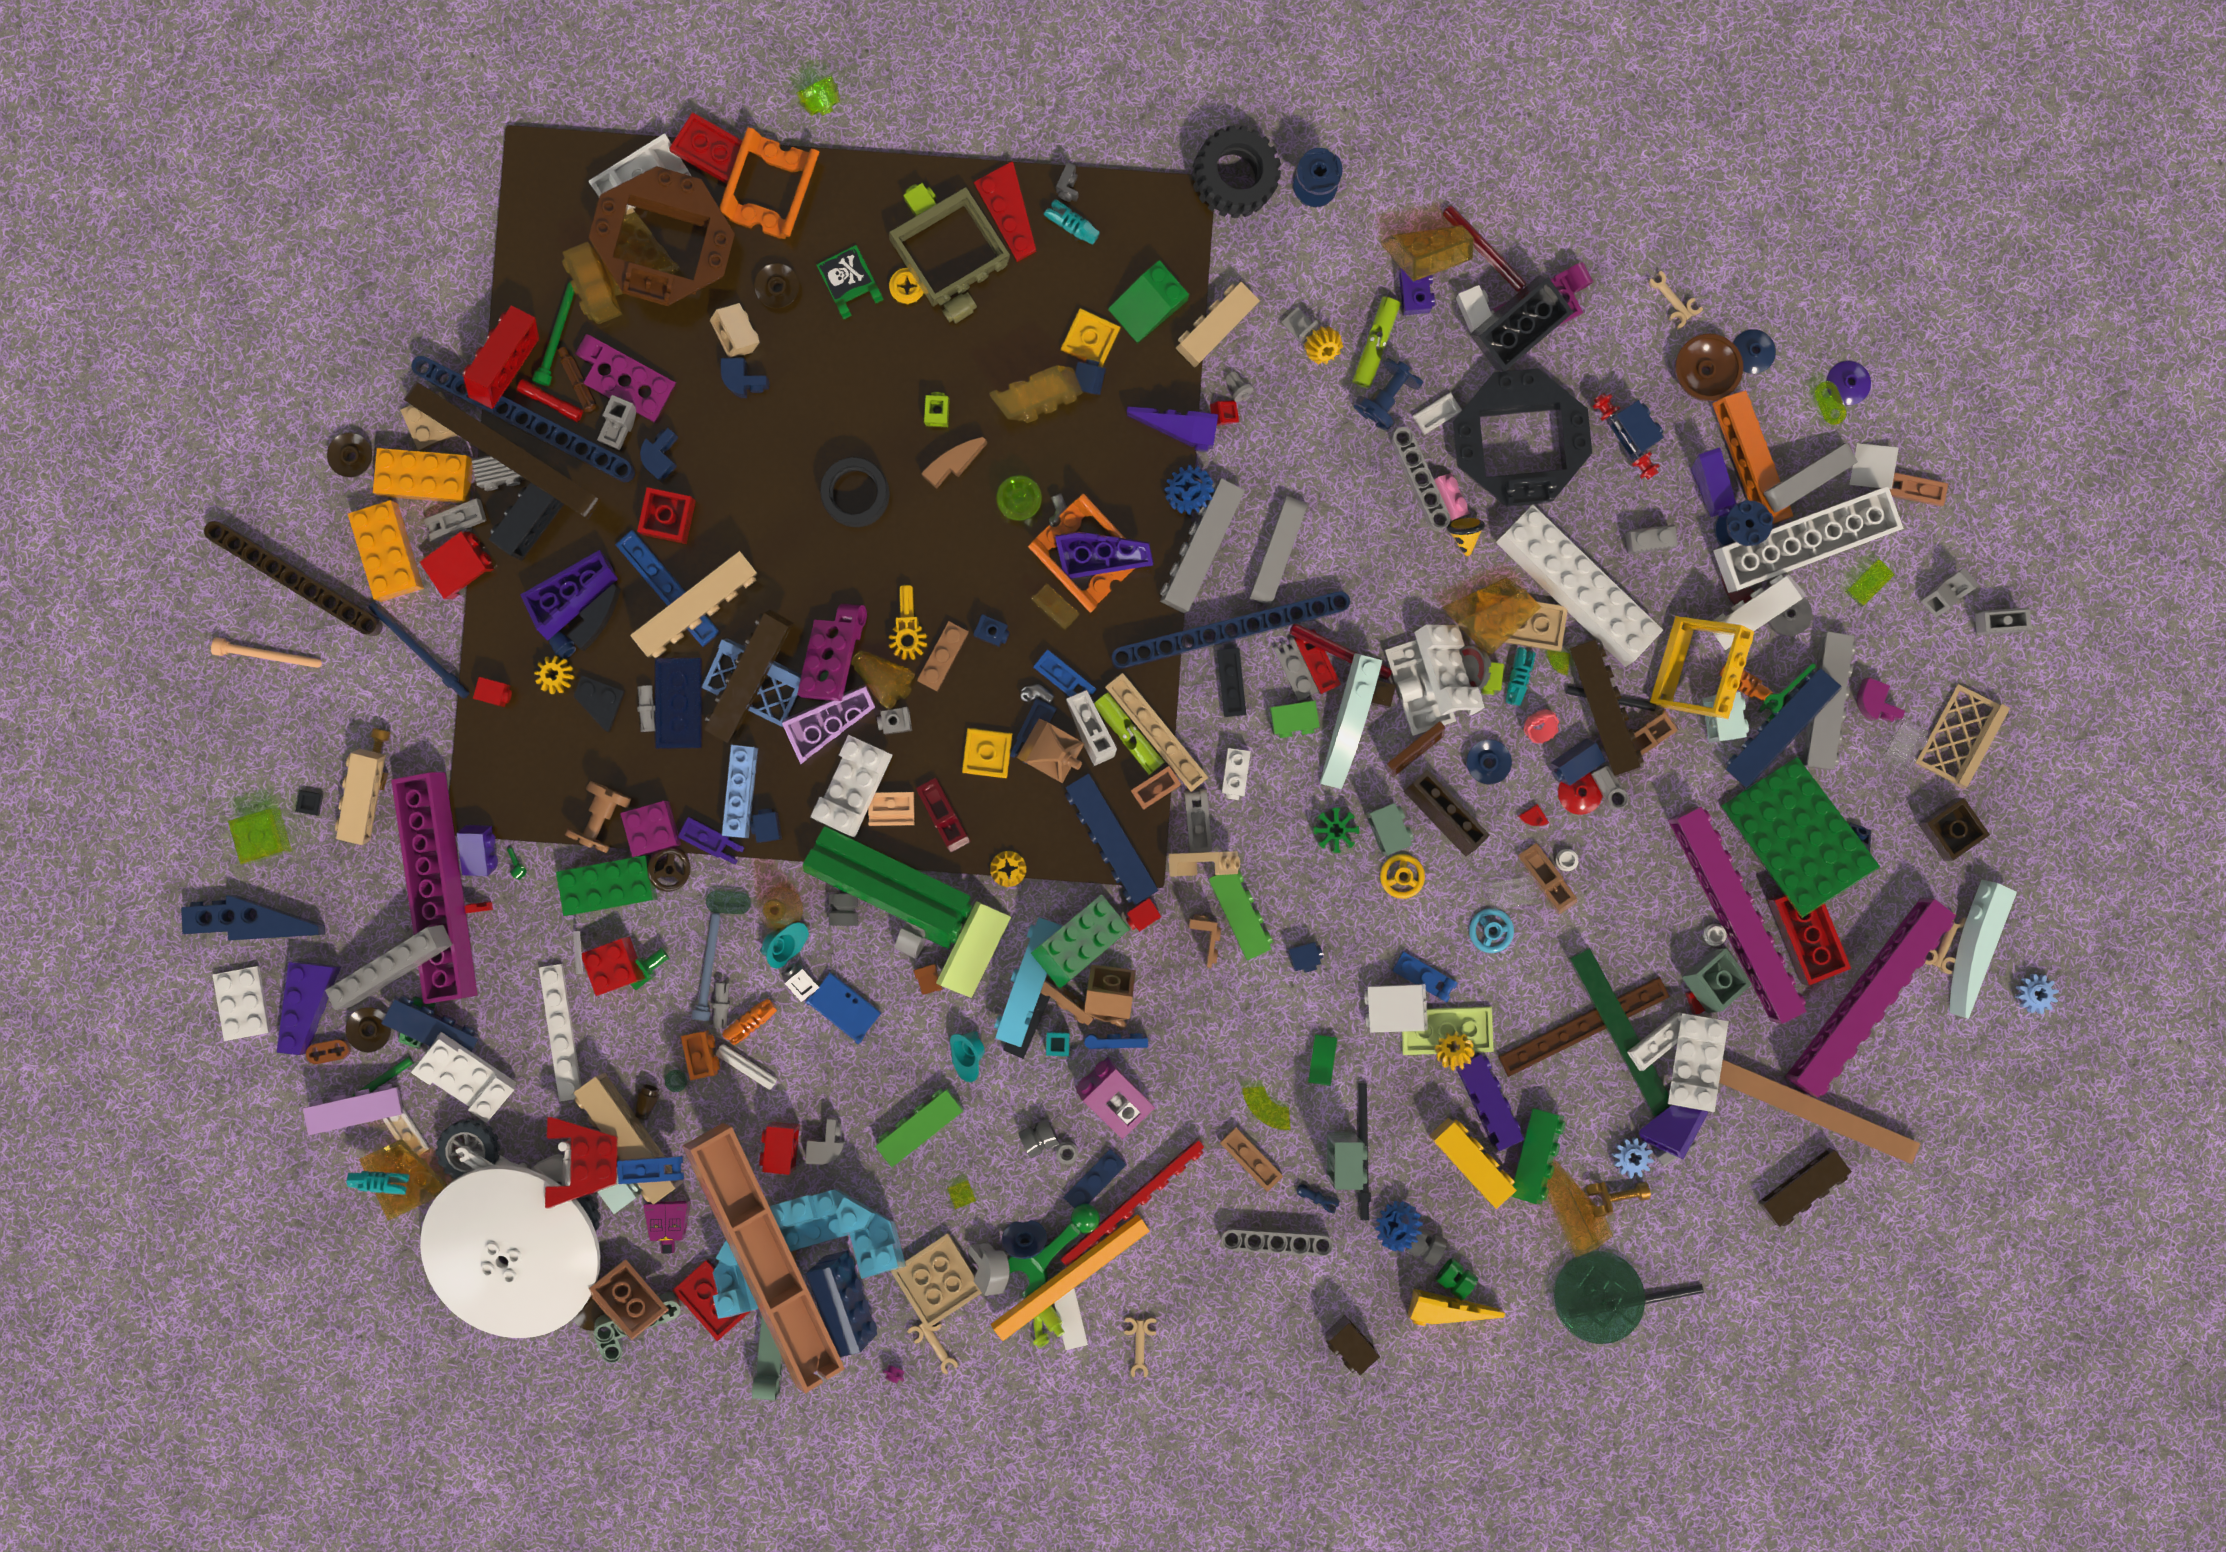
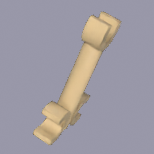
[1648,271,1703,330]
[1924,913,1966,974]
[1124,1317,1156,1377]
[907,1323,958,1374]

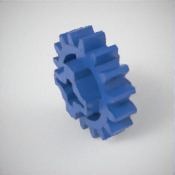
[1165,465,1215,514]
[1375,1201,1423,1252]

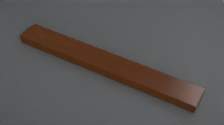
[1497,977,1670,1077]

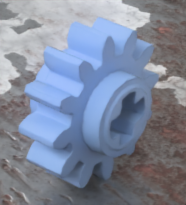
[2015,974,2059,1014]
[1612,1137,1654,1178]

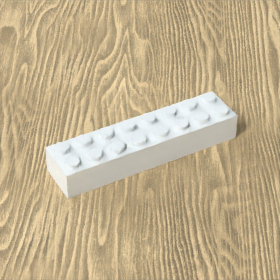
[1713,486,1904,593]
[1496,505,1663,667]

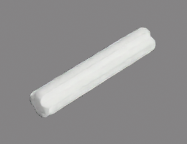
[716,1044,777,1090]

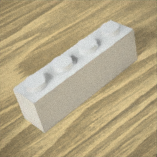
[1712,574,1806,650]

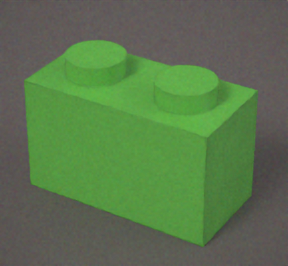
[1270,701,1320,739]

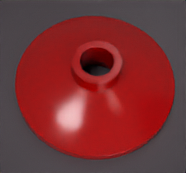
[1558,772,1603,815]

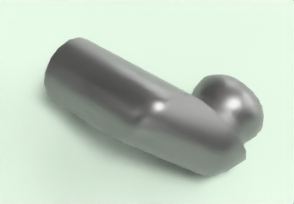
[1049,493,1067,527]
[1020,684,1055,704]

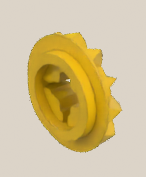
[889,268,924,305]
[990,851,1026,887]

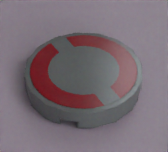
[1459,646,1491,690]

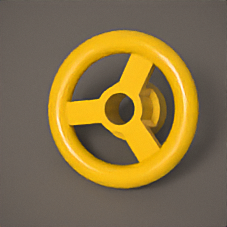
[1380,854,1425,899]

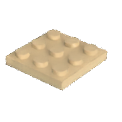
[891,1233,982,1329]

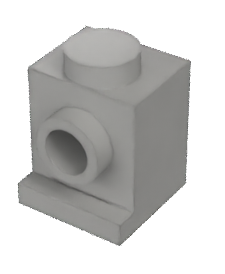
[877,707,912,735]

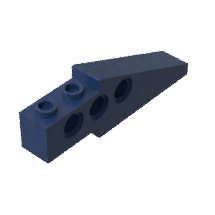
[181,895,325,941]

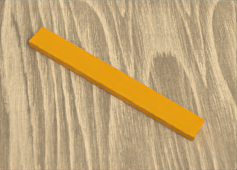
[990,1215,1149,1341]

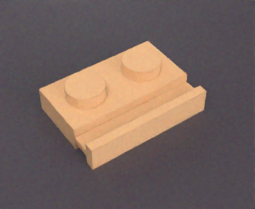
[868,792,915,826]

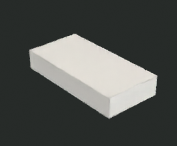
[1412,392,1462,435]

